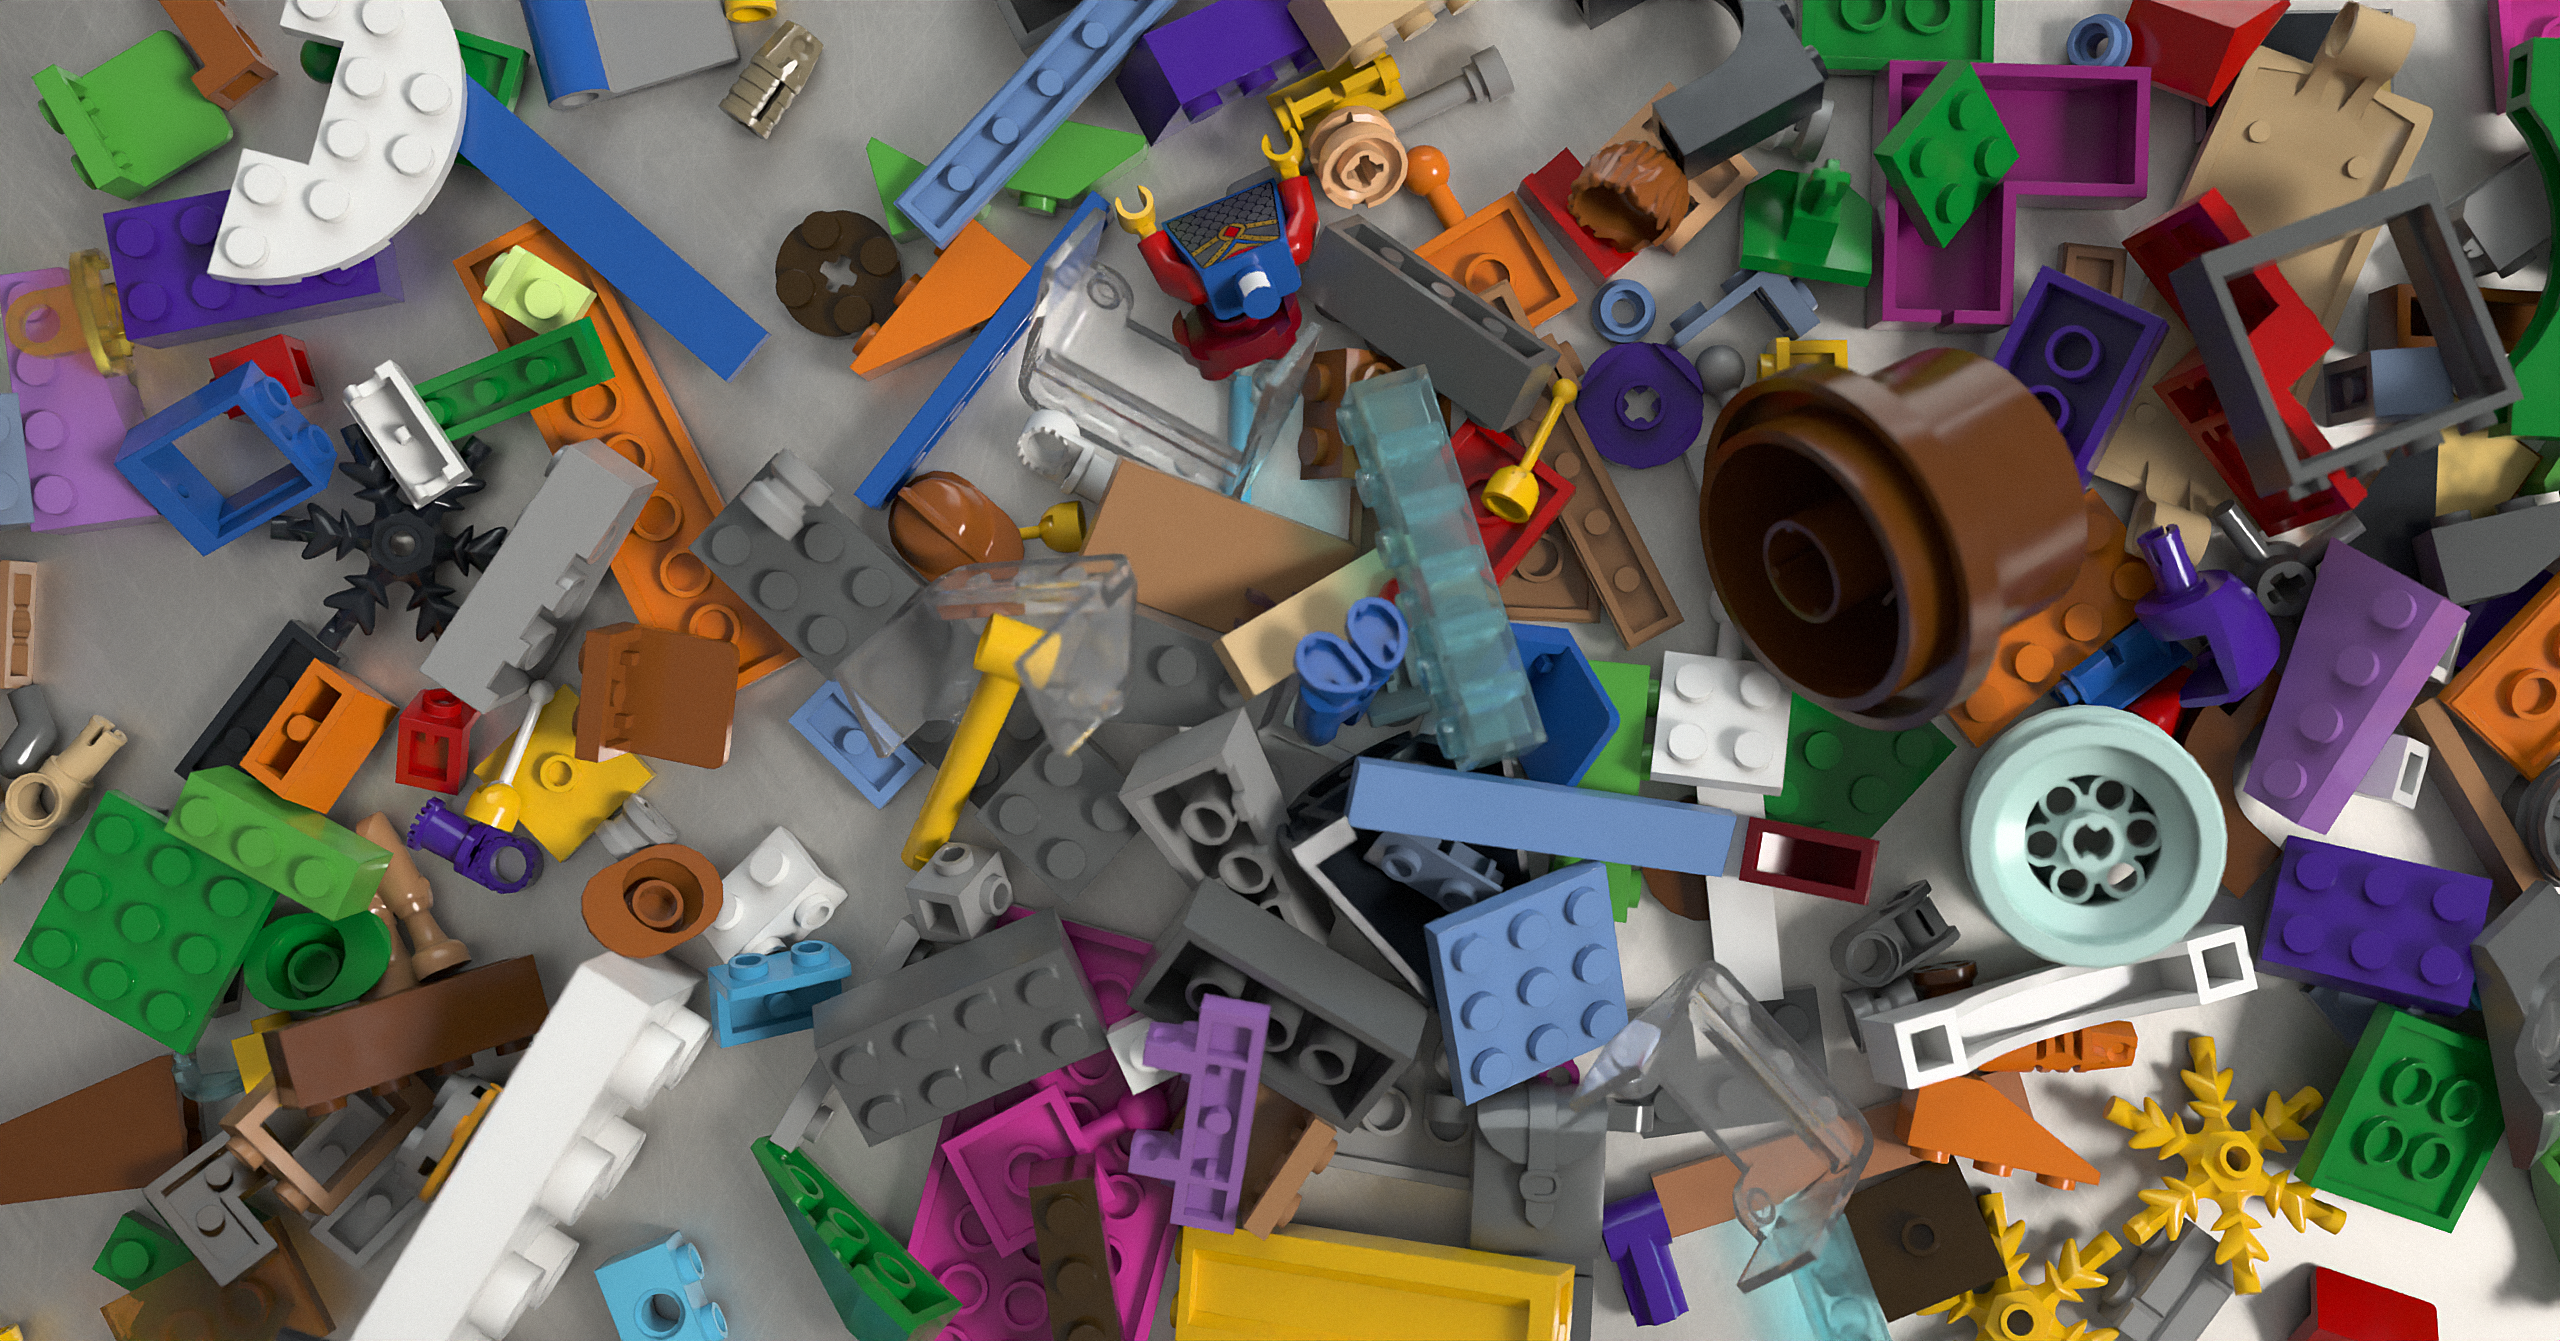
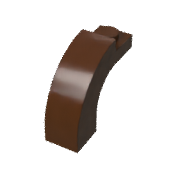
[2174,669,2283,899]

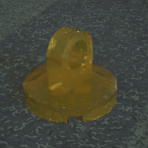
[5,248,136,379]

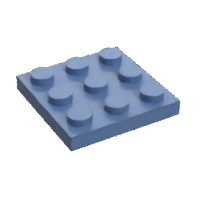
[1424,859,1630,1106]

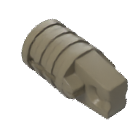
[718,20,824,141]

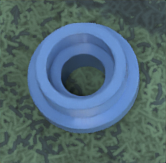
[2067,14,2132,66]
[1591,279,1656,344]

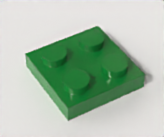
[1873,59,2019,249]

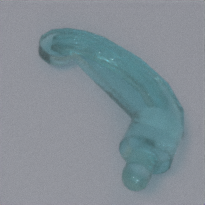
[171,1051,245,1103]

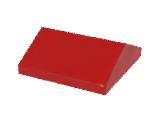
[2124,0,2291,107]

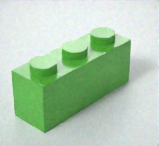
[164,765,394,921]

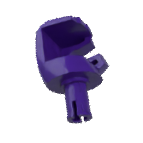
[2134,524,2281,708]

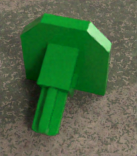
[1738,159,1872,288]

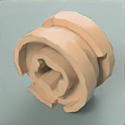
[1308,106,1408,210]

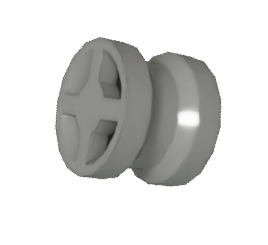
[595,793,677,861]

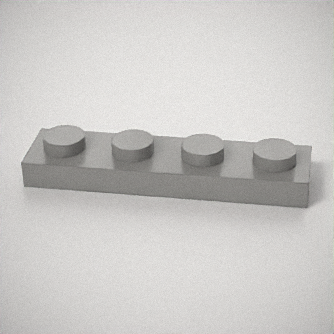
[769,914,932,1153]

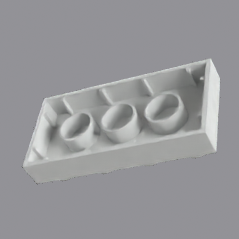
[350,951,712,1341]

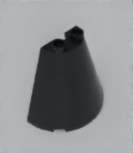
[1276,713,1531,1015]

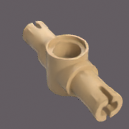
[0,715,128,885]

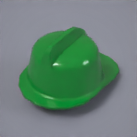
[243,910,392,1013]

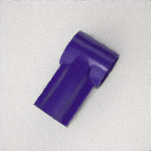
[1602,1188,1689,1327]

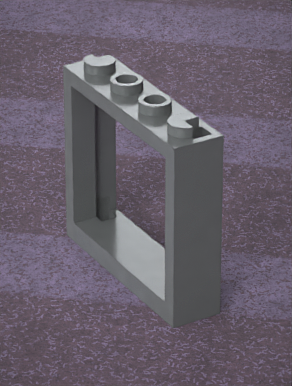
[2168,174,2524,501]

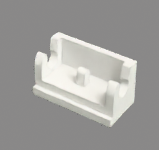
[342,360,473,510]

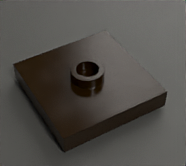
[1834,1154,2008,1324]

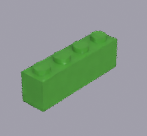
[1547,660,1660,923]

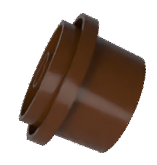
[1699,347,2087,732]

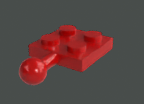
[1378,418,1577,627]

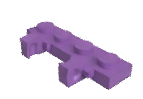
[1128,994,1271,1235]

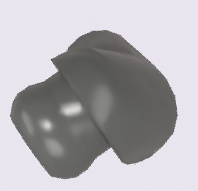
[0,684,58,780]

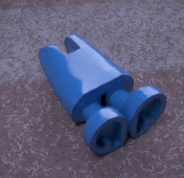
[1293,597,1408,747]

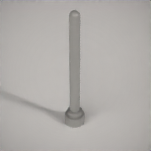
[1226,45,1515,196]

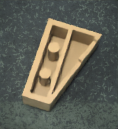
[1286,0,1479,72]

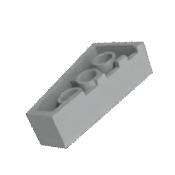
[419,438,659,714]
[1118,706,1336,946]

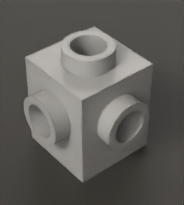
[905,842,1014,945]

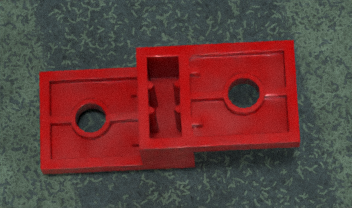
[2121,187,2369,538]

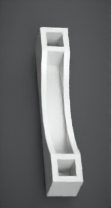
[1860,923,2258,1090]

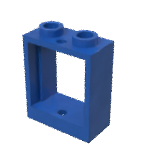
[113,359,338,557]

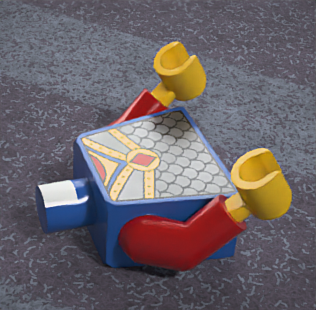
[1115,127,1321,320]

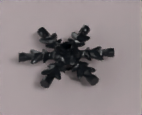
[270,423,508,652]

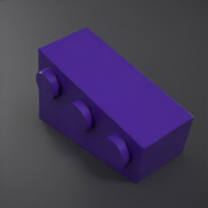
[1115,0,1321,147]

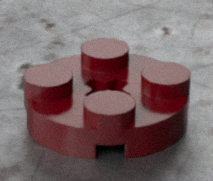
[1172,292,1302,381]

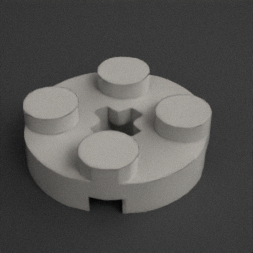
[393,1072,495,1197]

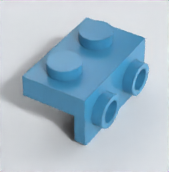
[707,940,852,1048]

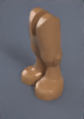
[356,811,472,1003]

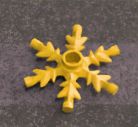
[2102,1036,2347,1296]
[1915,1192,2122,1341]

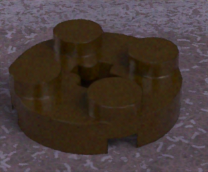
[775,210,906,340]

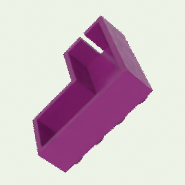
[1866,60,2151,334]

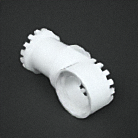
[1016,409,1115,505]

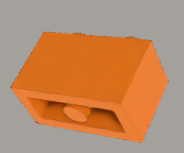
[239,658,400,814]

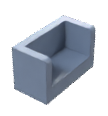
[2323,346,2454,428]

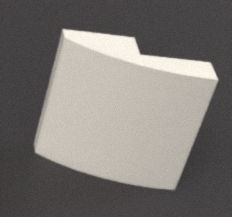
[266,1090,426,1271]

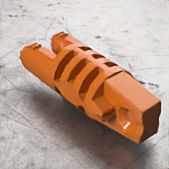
[1977,1020,2138,1073]

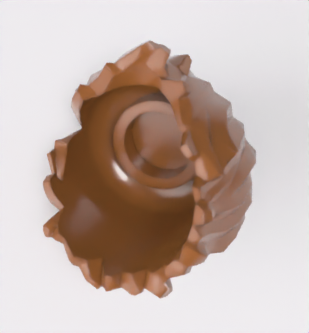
[1567,140,1690,254]

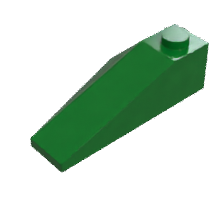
[750,1135,963,1341]

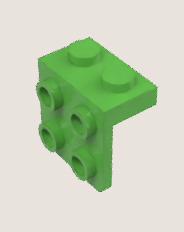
[32,30,233,201]

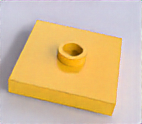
[473,683,657,863]

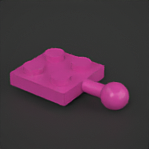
[941,1081,1169,1259]

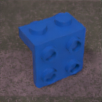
[1445,622,1620,787]

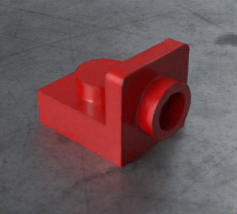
[395,688,481,796]

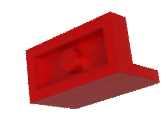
[1516,147,1644,288]
[2287,1266,2439,1341]

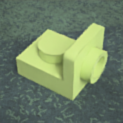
[482,245,597,335]

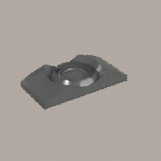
[2470,880,2560,1171]

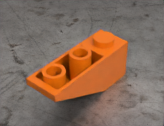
[849,219,1032,381]
[1893,1072,2101,1191]

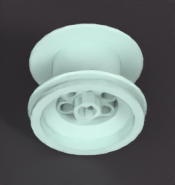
[1960,705,2227,969]

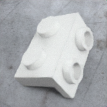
[702,825,848,964]

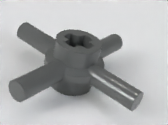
[2195,499,2366,647]

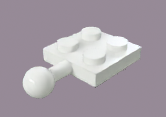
[1650,589,1792,796]

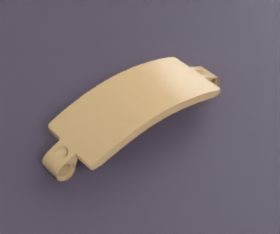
[2094,0,2434,569]

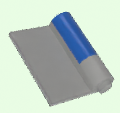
[520,0,739,110]

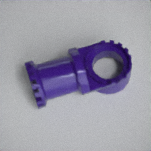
[406,796,544,894]

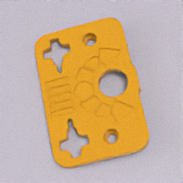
[418,1083,504,1204]

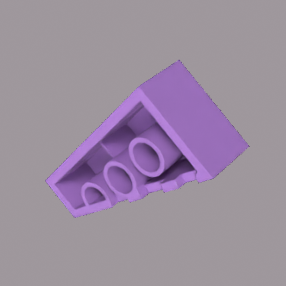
[0,267,168,536]
[2243,536,2470,835]

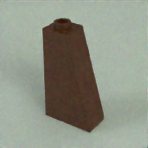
[0,1048,207,1205]

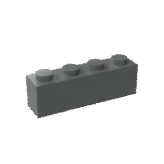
[1297,214,1562,433]

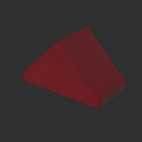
[1739,816,1880,906]

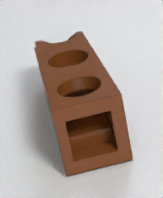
[158,0,279,111]

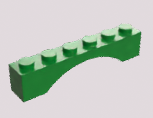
[2488,37,2560,441]

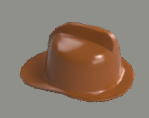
[888,471,1025,604]
[581,843,723,959]

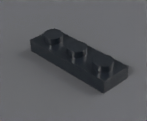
[174,619,349,781]

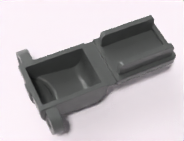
[1424,1077,1655,1341]

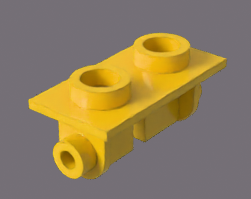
[1266,51,1407,149]

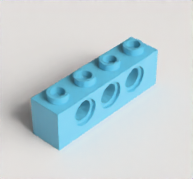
[594,1230,728,1341]

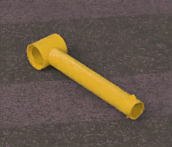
[901,612,1057,872]

